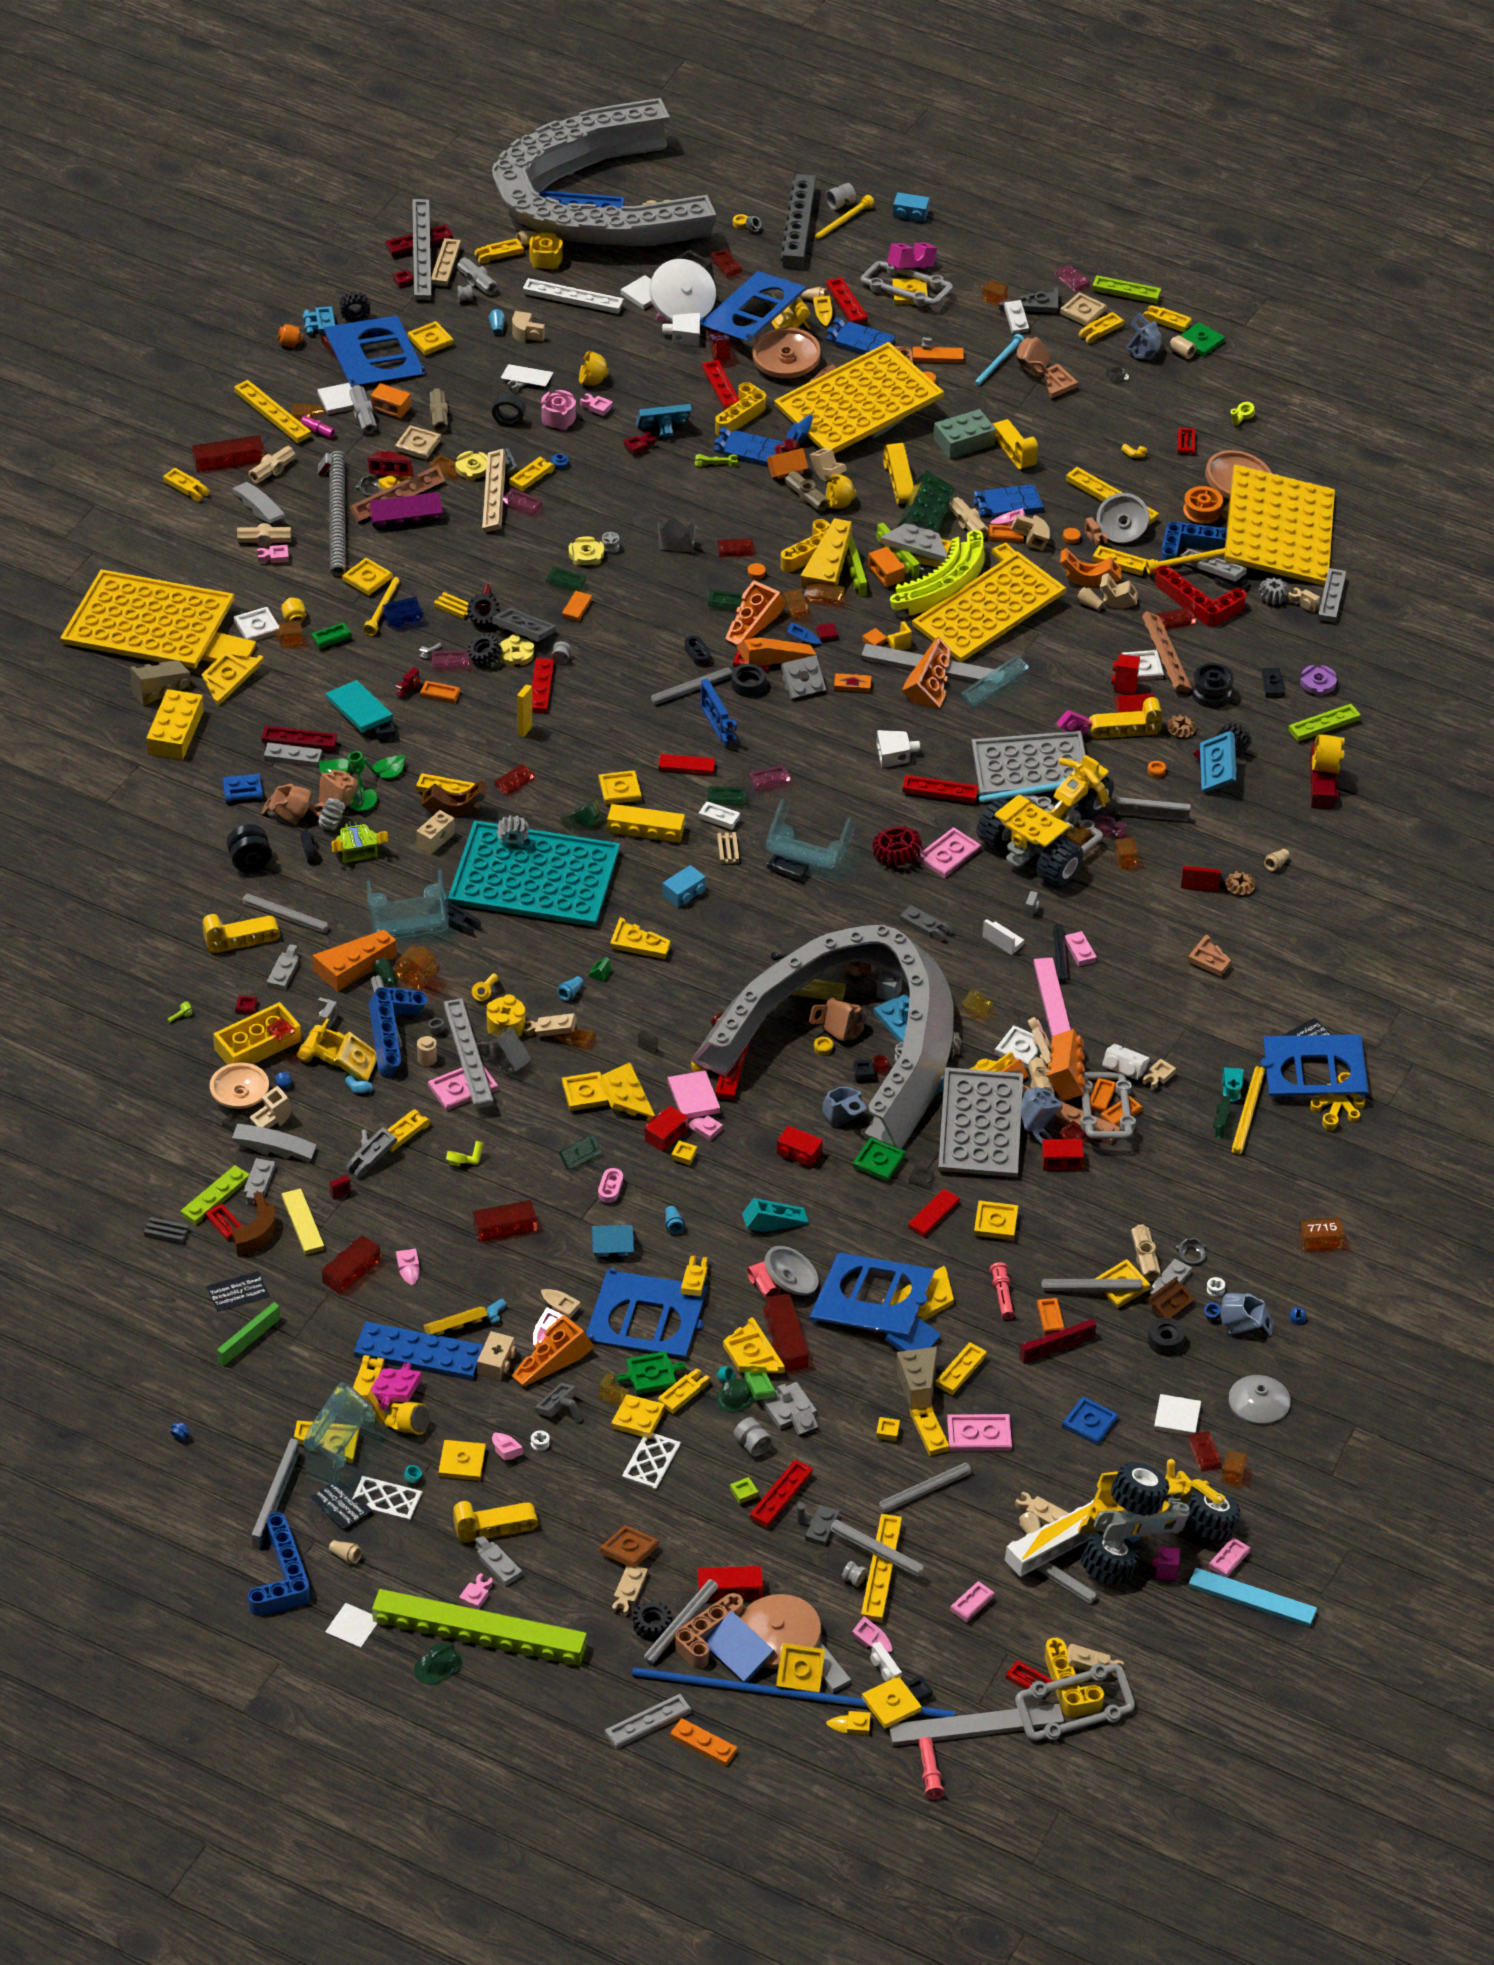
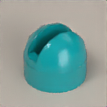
[716,1366,734,1383]
[404,1465,422,1484]

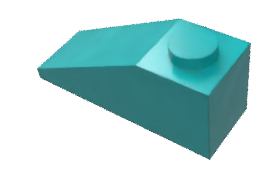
[742,1198,809,1232]

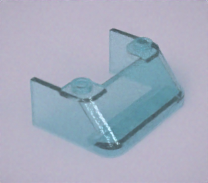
[765,798,855,870]
[367,869,449,939]
[304,1382,375,1487]

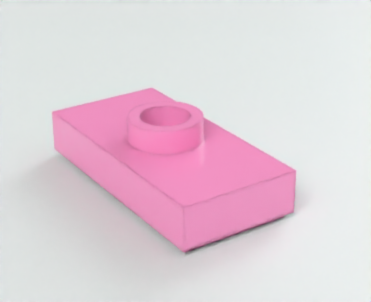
[1208,1537,1250,1578]
[950,1581,994,1622]

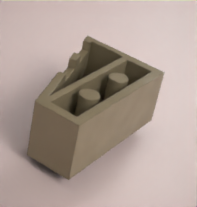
[130,660,191,706]
[897,1347,937,1410]

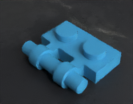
[303,306,335,336]

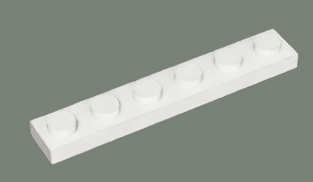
[523,278,624,314]

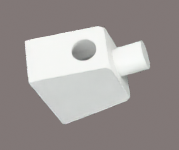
[662,313,700,347]
[877,730,920,768]

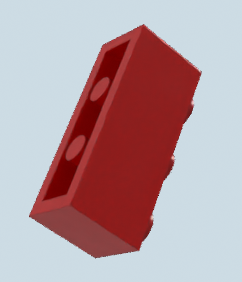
[697,1565,763,1602]

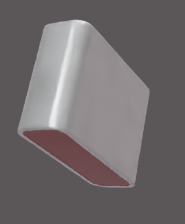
[318,453,332,477]

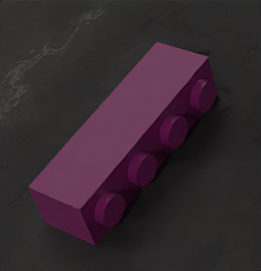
[369,492,443,527]

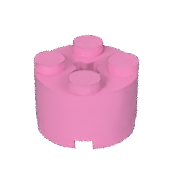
[541,390,576,430]

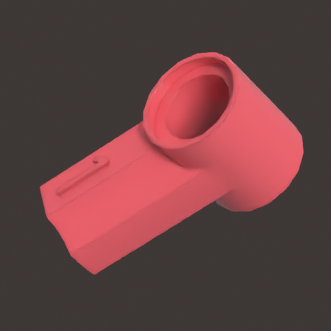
[747,1261,781,1300]

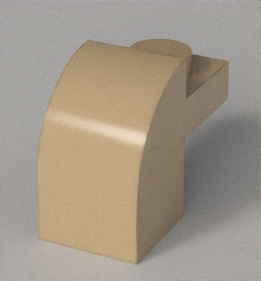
[512,311,545,343]
[809,448,847,482]
[1011,514,1050,551]
[1100,573,1138,609]
[250,1086,292,1129]

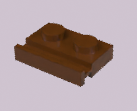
[1146,1276,1195,1318]

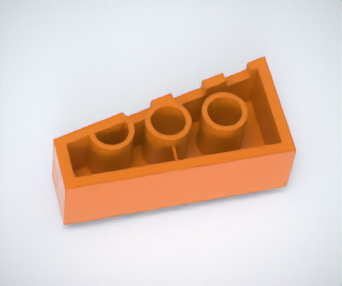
[312,930,397,992]
[1047,1029,1086,1102]

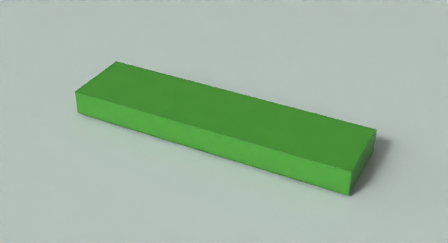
[217,1302,280,1367]

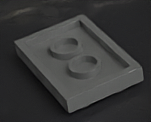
[492,608,556,642]

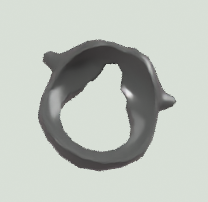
[355,475,383,497]
[1175,1238,1206,1266]

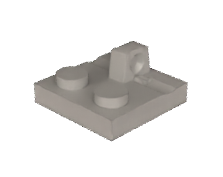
[760,1382,817,1430]

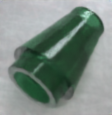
[373,957,398,986]

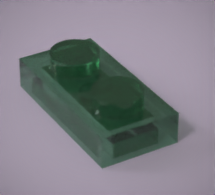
[546,566,586,592]
[708,590,743,610]
[708,786,745,806]
[1213,1096,1231,1138]
[559,1134,602,1170]

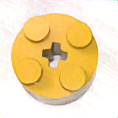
[529,232,563,270]
[1312,734,1344,774]
[486,994,525,1041]

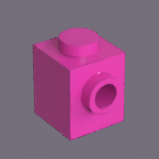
[1153,1546,1180,1581]

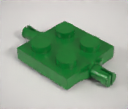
[616,1351,686,1395]

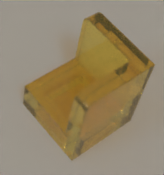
[961,989,993,1018]
[599,1371,629,1407]

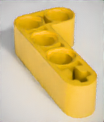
[715,382,766,436]
[992,419,1038,469]
[883,443,916,504]
[780,519,830,573]
[1089,697,1162,739]
[203,914,281,953]
[453,1501,539,1543]
[1045,1638,1104,1718]

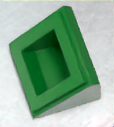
[588,957,612,982]

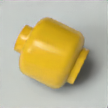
[281,598,306,625]

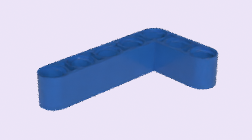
[1160,522,1227,568]
[369,987,428,1077]
[248,1512,309,1616]

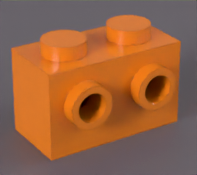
[370,383,411,418]
[766,448,808,480]
[868,547,906,587]

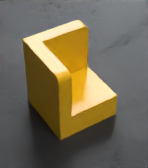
[887,621,912,650]

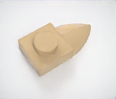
[541,1289,581,1319]

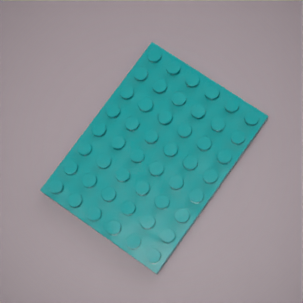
[448,821,620,927]

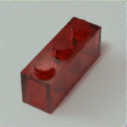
[473,1200,537,1242]
[322,1235,381,1295]

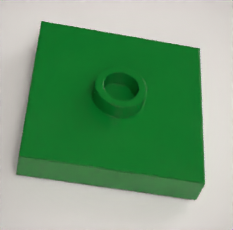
[1180,322,1225,357]
[852,1137,906,1182]

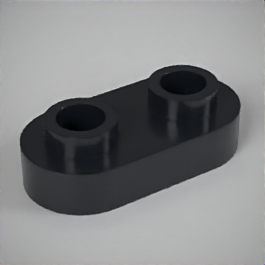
[1214,574,1248,592]
[684,636,711,665]
[300,829,318,862]

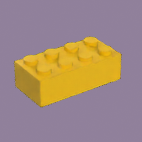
[146,689,204,760]
[213,1002,301,1065]

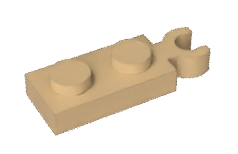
[523,1013,577,1037]
[1028,1017,1052,1065]
[1015,1492,1069,1525]
[612,1566,648,1617]
[1067,1644,1124,1678]

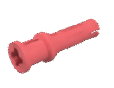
[990,1262,1014,1320]
[918,1737,944,1800]

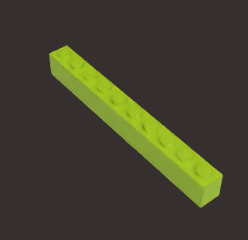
[372,1589,587,1666]

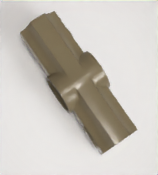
[430,389,448,433]
[785,471,830,512]

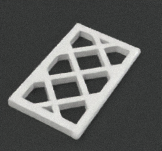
[622,1433,681,1490]
[352,1476,423,1521]

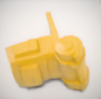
[771,296,811,330]
[297,1019,345,1067]

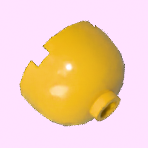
[579,351,609,386]
[826,474,856,509]

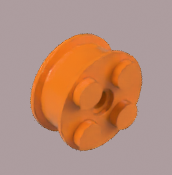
[1183,486,1223,525]

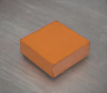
[862,628,887,646]

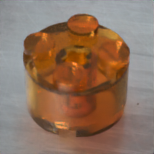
[394,945,440,990]

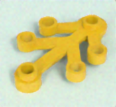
[1310,1072,1365,1131]

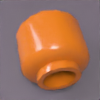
[277,324,303,348]

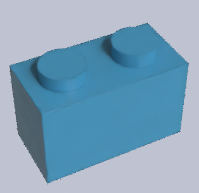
[893,192,930,222]
[662,865,706,908]

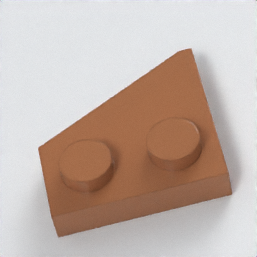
[1044,364,1078,399]
[1188,935,1231,976]

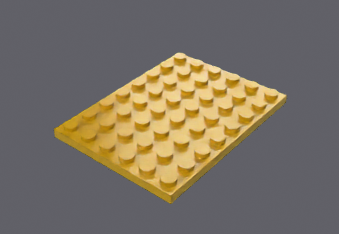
[774,342,945,454]
[1224,464,1335,586]
[60,570,234,669]

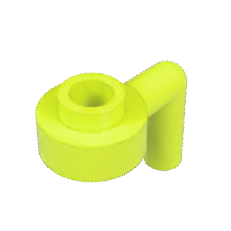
[1230,402,1255,426]
[446,1141,483,1166]

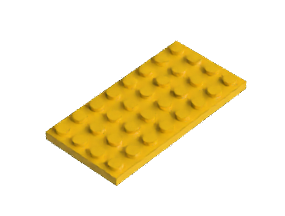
[912,551,1066,663]

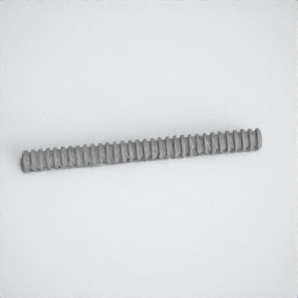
[329,451,346,576]

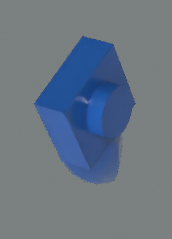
[786,414,813,446]
[785,622,822,644]

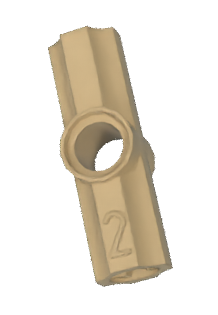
[248,446,296,484]
[949,497,989,539]
[237,523,291,547]
[1028,1057,1054,1093]
[1131,1224,1161,1282]

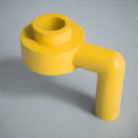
[472,974,498,1002]

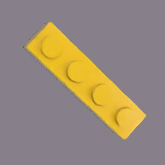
[607,804,685,843]

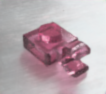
[1094,814,1126,837]

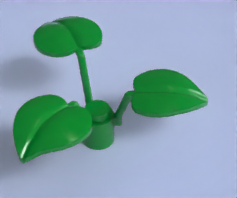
[319,751,405,812]

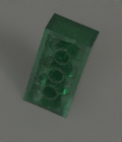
[898,469,955,533]

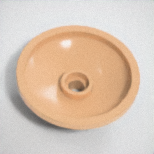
[210,1063,269,1109]

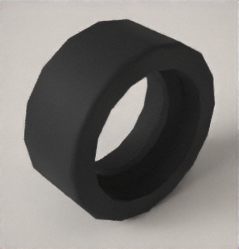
[491,393,526,427]
[731,664,766,697]

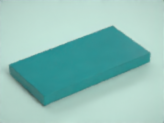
[325,680,393,732]

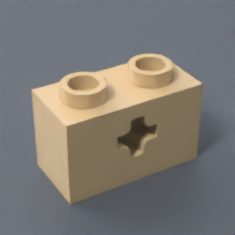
[416,810,455,855]
[477,1331,517,1381]

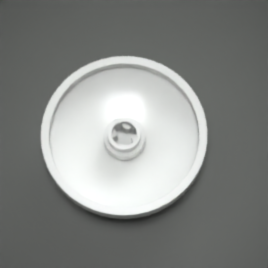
[649,259,716,322]

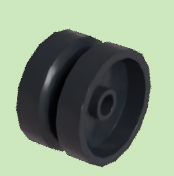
[1192,663,1234,708]
[226,824,272,872]

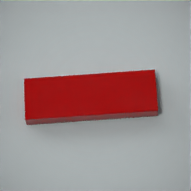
[658,754,715,776]
[908,1189,960,1237]

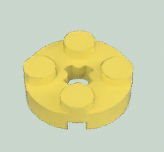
[456,451,487,481]
[569,537,604,566]
[499,634,534,666]

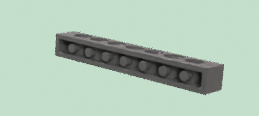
[780,174,816,270]

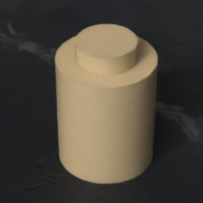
[1170,335,1197,359]
[417,1036,437,1066]

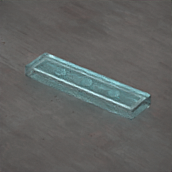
[961,655,1029,707]

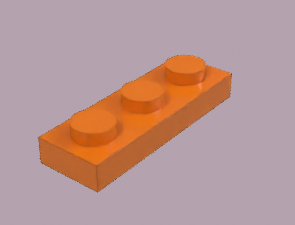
[670,1718,737,1767]

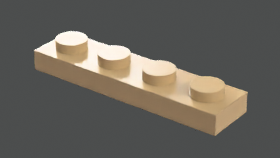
[431,238,461,286]

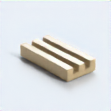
[717,832,739,864]

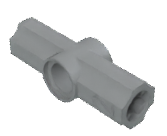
[457,257,498,295]
[349,385,377,434]

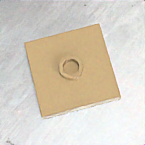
[1060,292,1107,326]
[395,425,441,459]

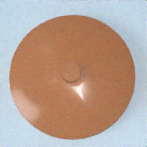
[753,328,820,378]
[1205,450,1272,500]
[739,1594,821,1669]

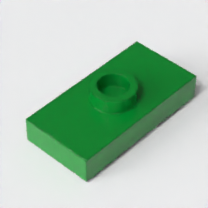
[311,622,352,649]

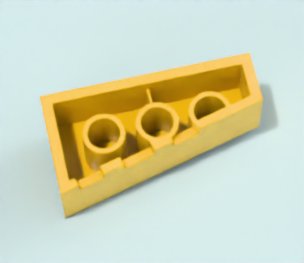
[800,518,852,592]

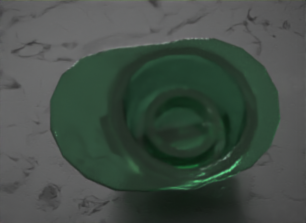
[559,796,602,826]
[716,1378,755,1413]
[414,1643,462,1685]

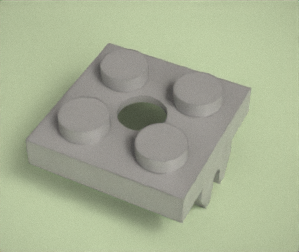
[781,655,826,699]

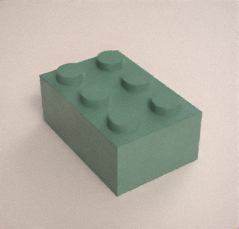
[933,409,996,459]

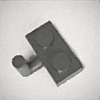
[534,1383,583,1423]
[796,1502,840,1547]

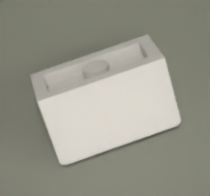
[982,919,1024,955]

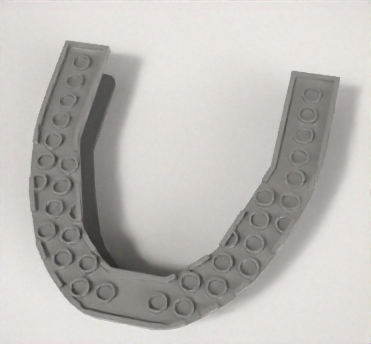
[492,98,716,246]
[691,925,954,1149]

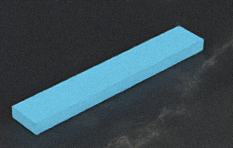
[1188,1568,1317,1628]

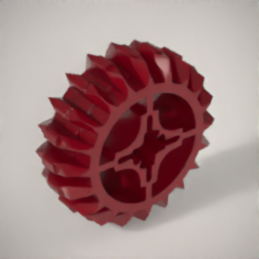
[872,825,923,868]

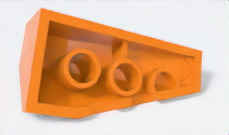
[726,580,787,646]
[902,637,950,709]
[737,638,816,666]
[512,1314,594,1387]

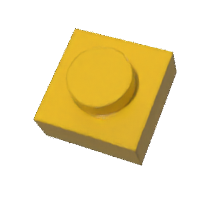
[671,1141,697,1165]
[876,1417,900,1441]

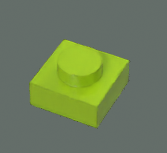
[730,1477,758,1504]

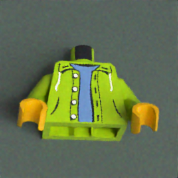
[331,821,389,863]

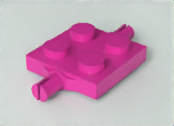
[371,1363,422,1410]

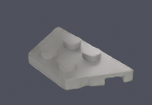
[880,523,947,563]

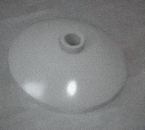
[1096,493,1149,544]
[765,1246,819,1296]
[1229,1375,1291,1426]

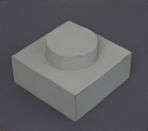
[1025,891,1040,919]
[790,1408,818,1435]

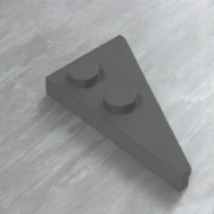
[999,287,1058,313]

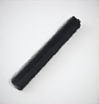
[1053,924,1068,983]

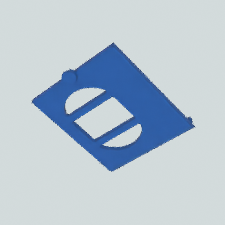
[700,271,807,341]
[323,316,425,386]
[1260,1034,1369,1099]
[809,1253,935,1337]
[586,1267,708,1358]

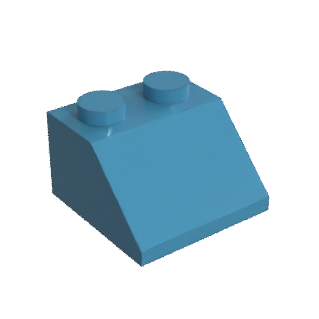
[591,1225,634,1257]

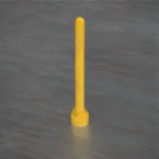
[815,195,875,240]
[1146,548,1225,574]
[363,577,400,636]

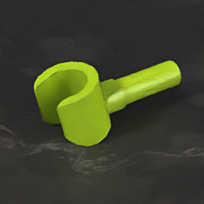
[167,1002,192,1023]

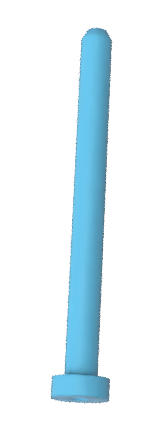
[975,334,1024,385]
[979,778,1066,803]

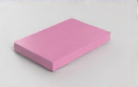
[917,827,982,879]
[428,1064,498,1111]
[668,1071,720,1119]
[947,1414,1012,1452]

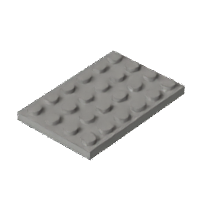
[972,731,1085,796]
[938,1067,1023,1177]

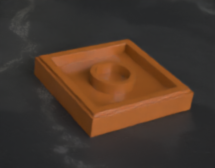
[600,1525,659,1568]

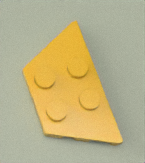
[202,651,264,706]
[599,1063,655,1121]
[882,1266,954,1321]
[723,1317,785,1373]

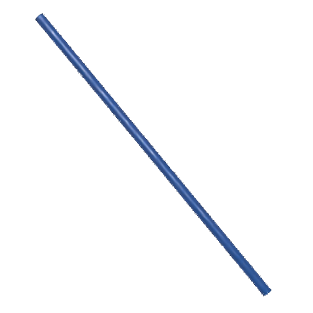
[632,1667,955,1718]

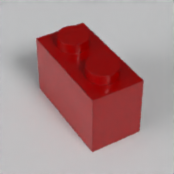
[1111,654,1140,695]
[644,1106,688,1152]
[777,1125,823,1168]
[1041,1139,1084,1170]

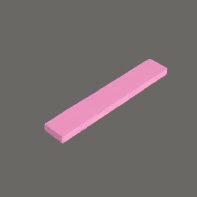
[1033,957,1070,1038]

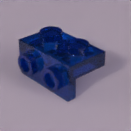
[382,597,424,627]

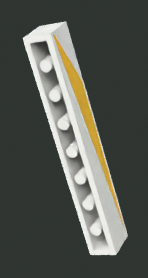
[1005,1500,1106,1577]

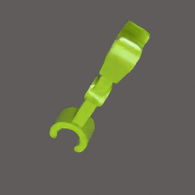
[695,454,738,467]

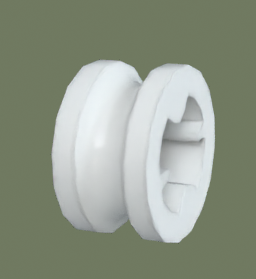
[1207,1277,1225,1297]
[531,1431,549,1451]

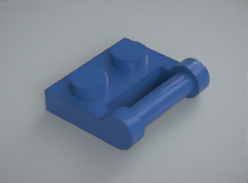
[222,774,263,803]

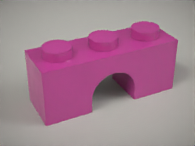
[887,243,937,270]

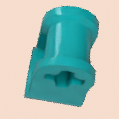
[1222,1067,1244,1103]

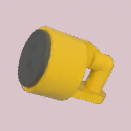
[385,1402,430,1434]

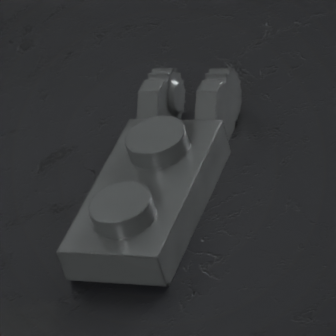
[900,905,953,942]
[346,1127,398,1178]

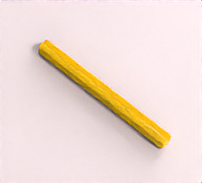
[1232,1066,1265,1155]

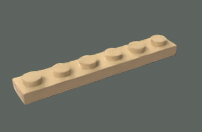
[482,449,506,533]

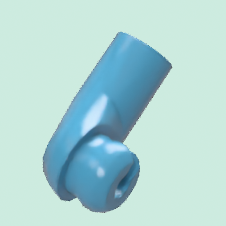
[345,1075,373,1094]
[486,1298,507,1324]

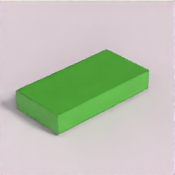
[744,1372,776,1400]

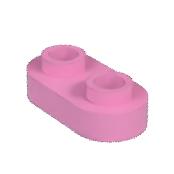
[598,1168,623,1203]

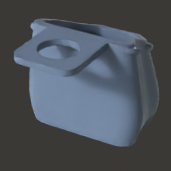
[1126,313,1161,360]
[822,1087,867,1128]
[1020,1087,1063,1143]
[1220,1293,1274,1336]

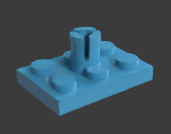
[636,404,691,438]
[1200,731,1237,793]
[873,993,909,1043]

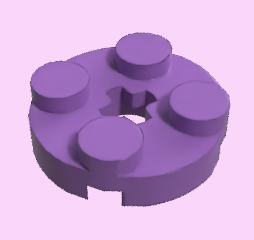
[1300,665,1337,697]

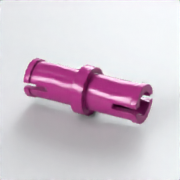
[301,416,335,439]

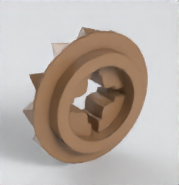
[1167,715,1196,737]
[1225,871,1256,895]

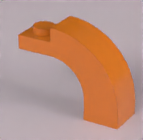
[1060,548,1121,587]

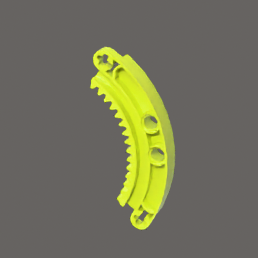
[890,530,985,615]

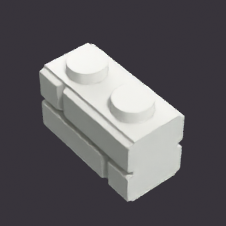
[1102,1044,1149,1080]

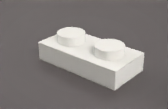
[1004,300,1029,334]
[699,802,740,830]
[870,1641,902,1682]

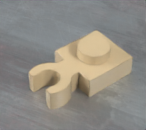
[1143,1059,1176,1090]

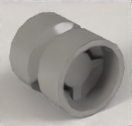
[826,183,856,210]
[734,1417,772,1457]

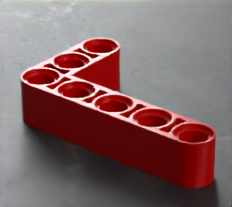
[1155,565,1247,627]

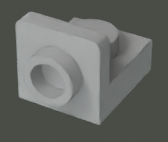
[318,997,338,1030]

